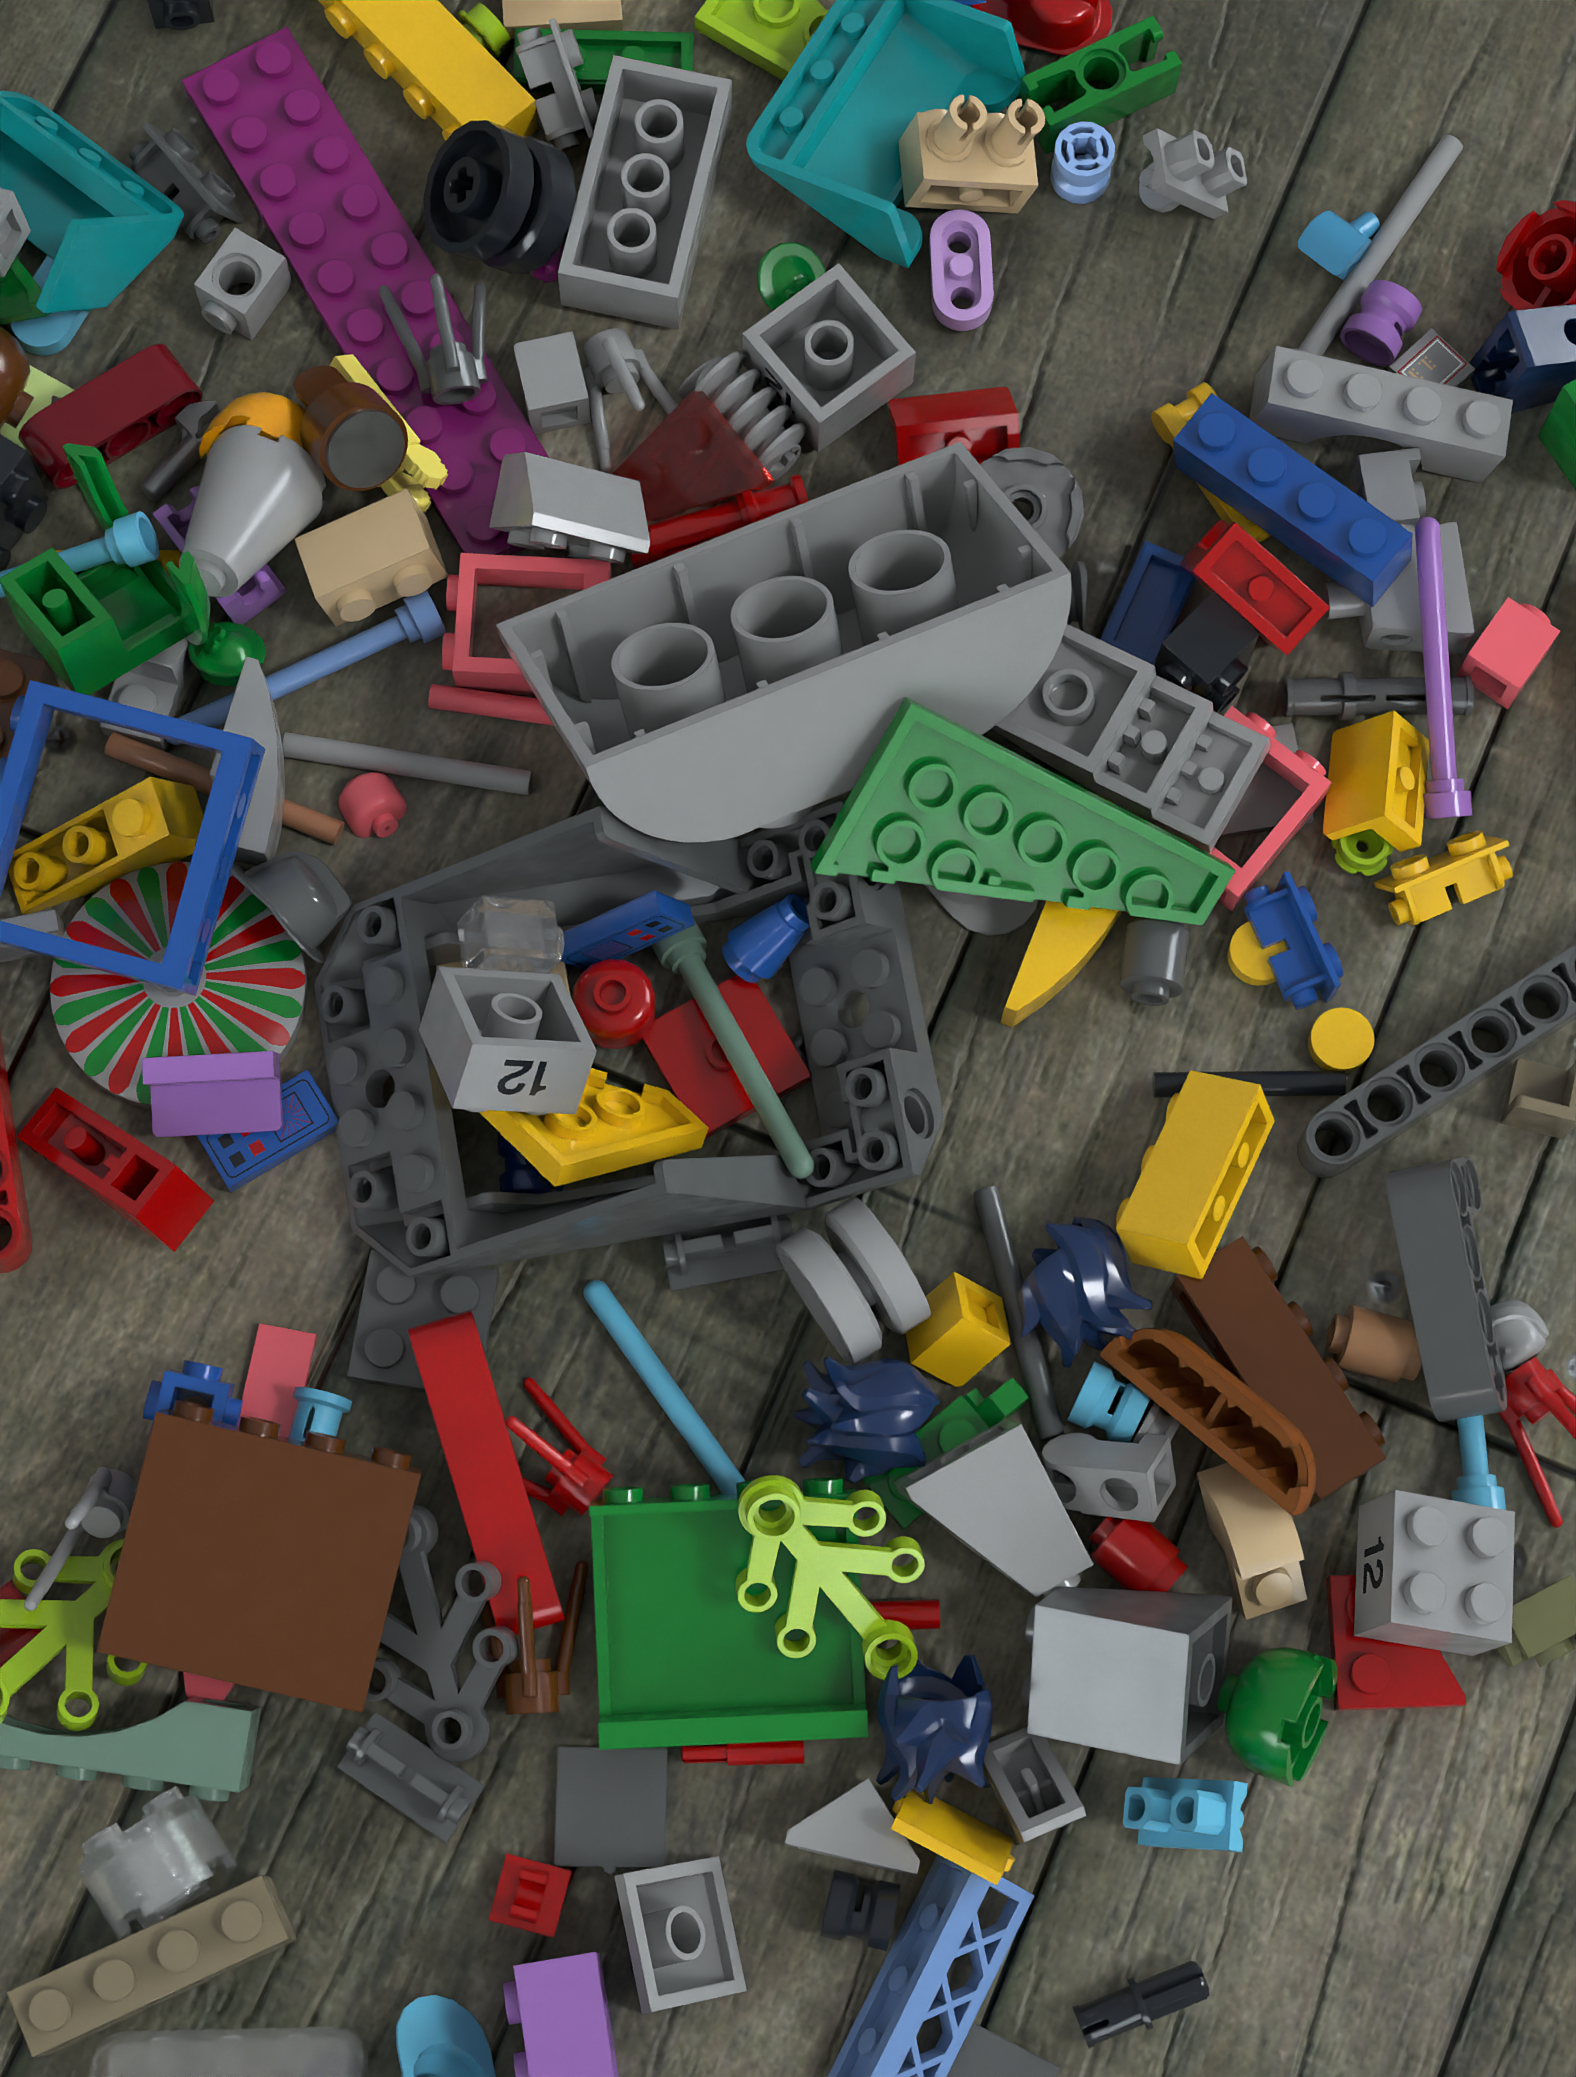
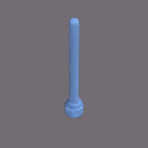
[166,590,447,745]

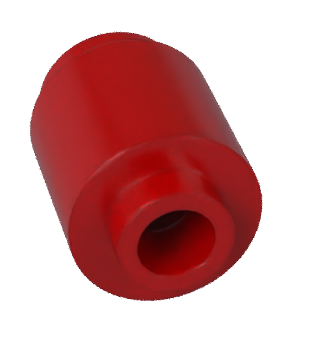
[1088,1517,1188,1592]

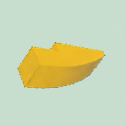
[1000,901,1122,1027]

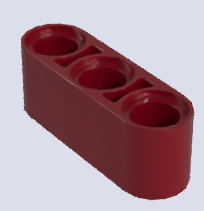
[18,344,203,489]

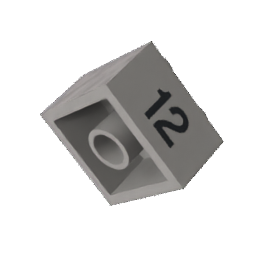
[742,263,916,453]
[419,966,597,1115]
[1354,1490,1515,1656]

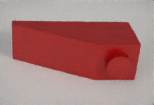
[17,1087,214,1252]

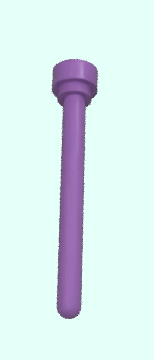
[1415,517,1472,819]

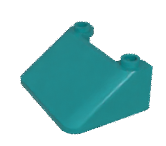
[746,0,1026,268]

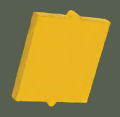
[890,1787,1015,1885]

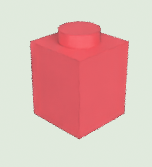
[1456,597,1560,709]

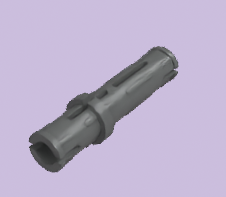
[1281,672,1474,721]

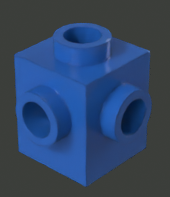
[143,1360,243,1436]

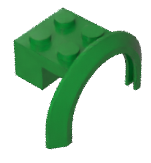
[0,443,210,695]

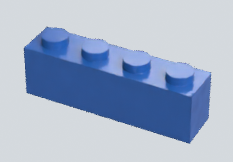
[1173,393,1413,607]

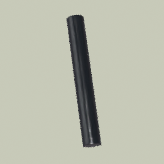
[1152,1070,1346,1098]

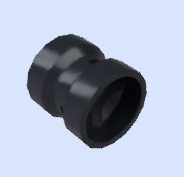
[820,1870,900,1951]

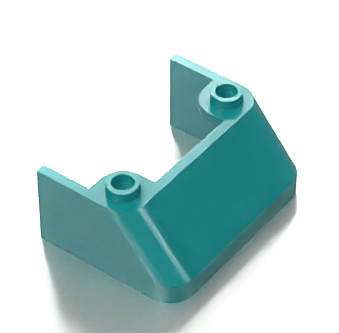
[0,91,184,313]

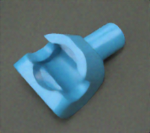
[1298,210,1380,281]

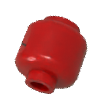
[572,959,656,1049]

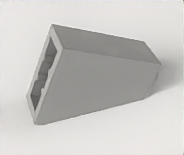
[892,1419,1094,1597]

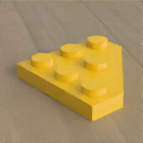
[479,1068,709,1187]

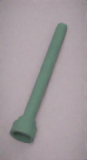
[651,919,814,1179]

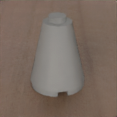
[179,425,326,597]

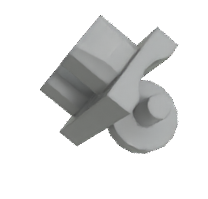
[1139,128,1247,219]

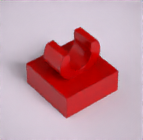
[489,1853,572,1938]

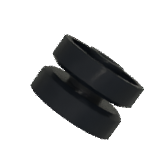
[423,120,576,274]

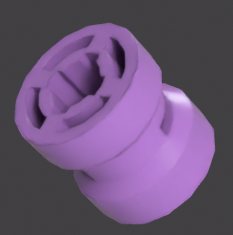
[1340,280,1423,366]

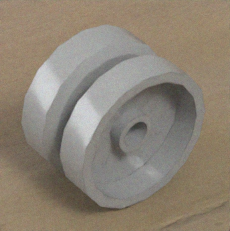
[776,1196,931,1366]

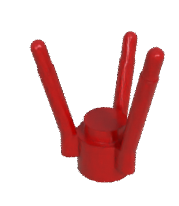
[1497,1357,1576,1528]
[505,1377,614,1517]

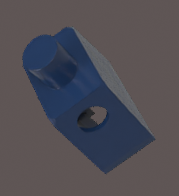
[1469,304,1576,413]

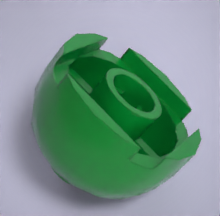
[1217,1647,1338,1786]

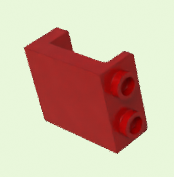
[1179,520,1330,655]

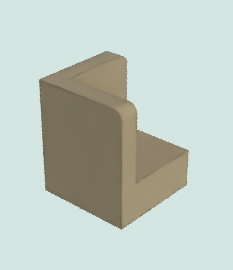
[1501,1058,1576,1139]

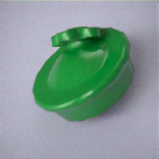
[757,242,826,310]
[188,622,266,687]

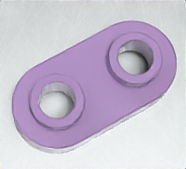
[929,209,994,331]

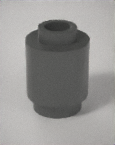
[1120,916,1189,1006]

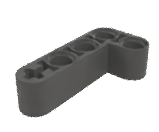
[1387,1156,1507,1422]

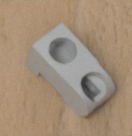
[1042,1433,1176,1522]

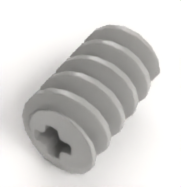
[678,350,808,488]

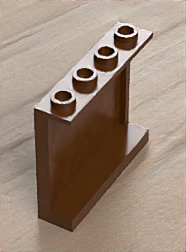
[96,1400,422,1713]

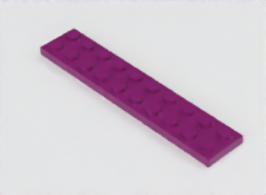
[182,27,549,555]

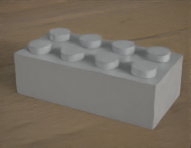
[558,55,732,330]

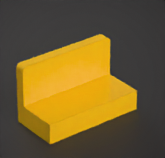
[1323,710,1430,852]

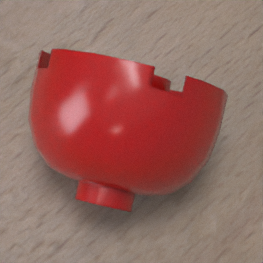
[1496,200,1576,310]

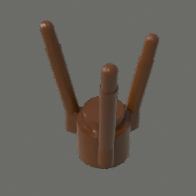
[480,1560,588,1715]

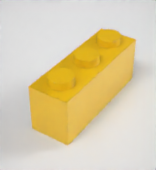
[1116,1070,1275,1279]

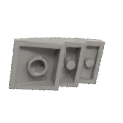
[991,624,1271,853]

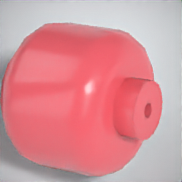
[338,772,407,838]

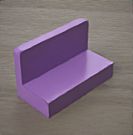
[142,1051,283,1137]

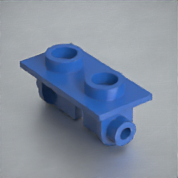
[1243,871,1343,1010]

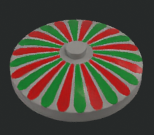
[50,862,308,1111]

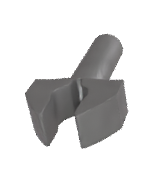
[140,401,220,501]

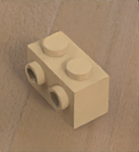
[294,488,448,627]

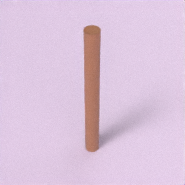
[105,732,345,845]

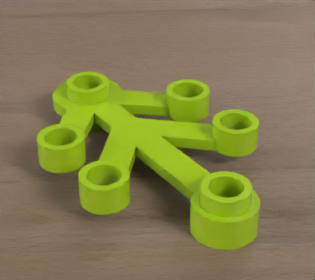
[735,1475,925,1680]
[0,1539,147,1731]

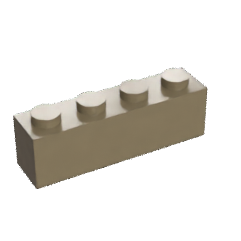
[6,1875,297,2057]

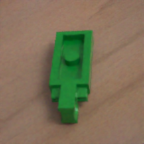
[861,1377,1029,1531]

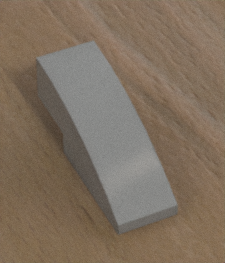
[209,657,285,866]

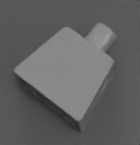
[1322,522,1475,655]

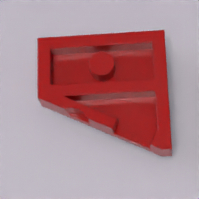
[1326,1575,1466,1711]

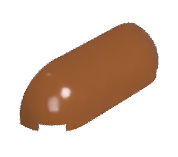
[1100,1328,1316,1516]

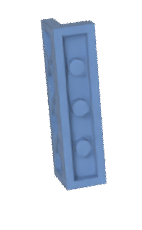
[828,1854,1034,2077]

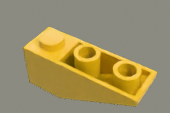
[8,776,204,915]

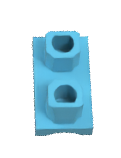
[1123,1777,1248,1852]

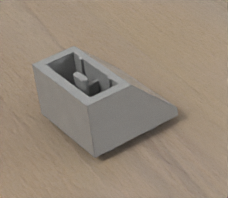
[489,452,650,564]

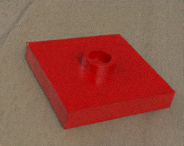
[641,975,812,1139]

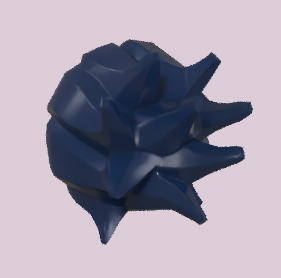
[1016,1216,1152,1368]
[793,1356,940,1483]
[876,1654,993,1804]

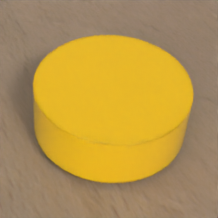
[1227,921,1287,986]
[1308,1007,1374,1074]

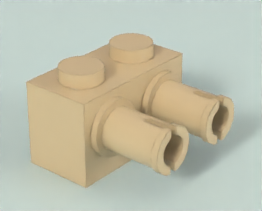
[898,95,1045,214]

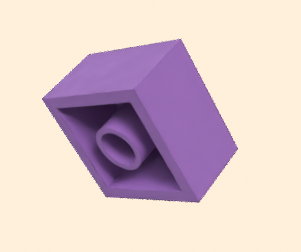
[503,1952,619,2077]

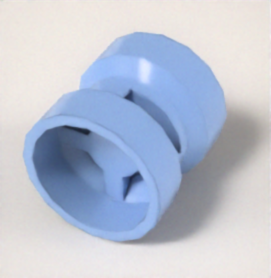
[1050,121,1115,204]

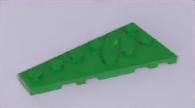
[809,697,1235,925]

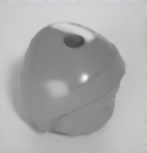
[1490,1300,1549,1371]

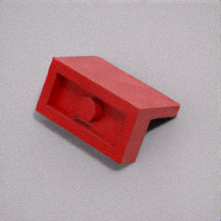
[888,387,1020,466]

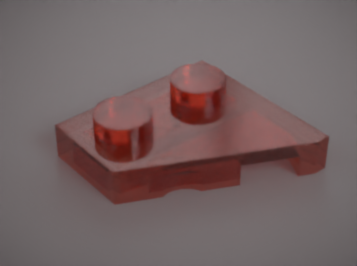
[612,391,775,521]

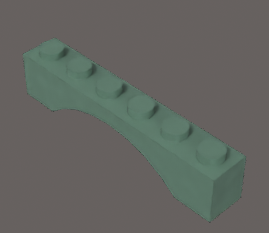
[0,1696,262,1802]

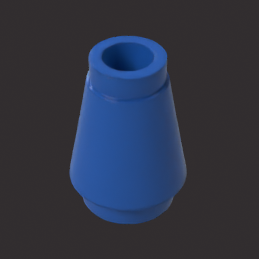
[722,894,810,983]

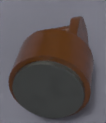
[293,366,408,491]

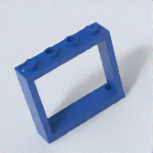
[0,680,265,996]

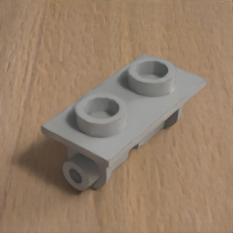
[515,18,600,151]

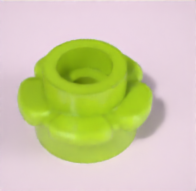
[458,2,510,59]
[1331,829,1393,876]

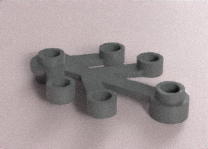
[366,1505,519,1762]

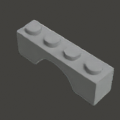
[1249,346,1513,483]

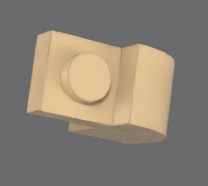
[1197,1463,1307,1620]

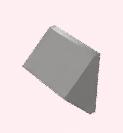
[614,1856,747,2014]

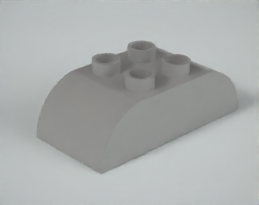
[496,442,1072,842]

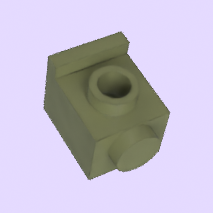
[1496,1574,1576,1668]

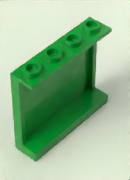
[589,1477,869,1750]

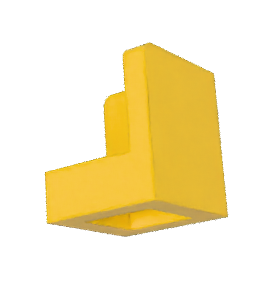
[906,1272,1011,1387]

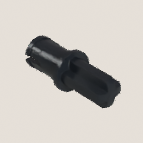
[1072,1961,1210,2049]

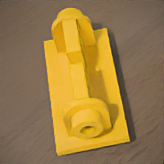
[1373,830,1513,927]

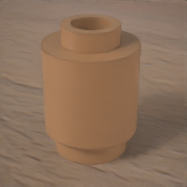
[1325,1304,1422,1383]

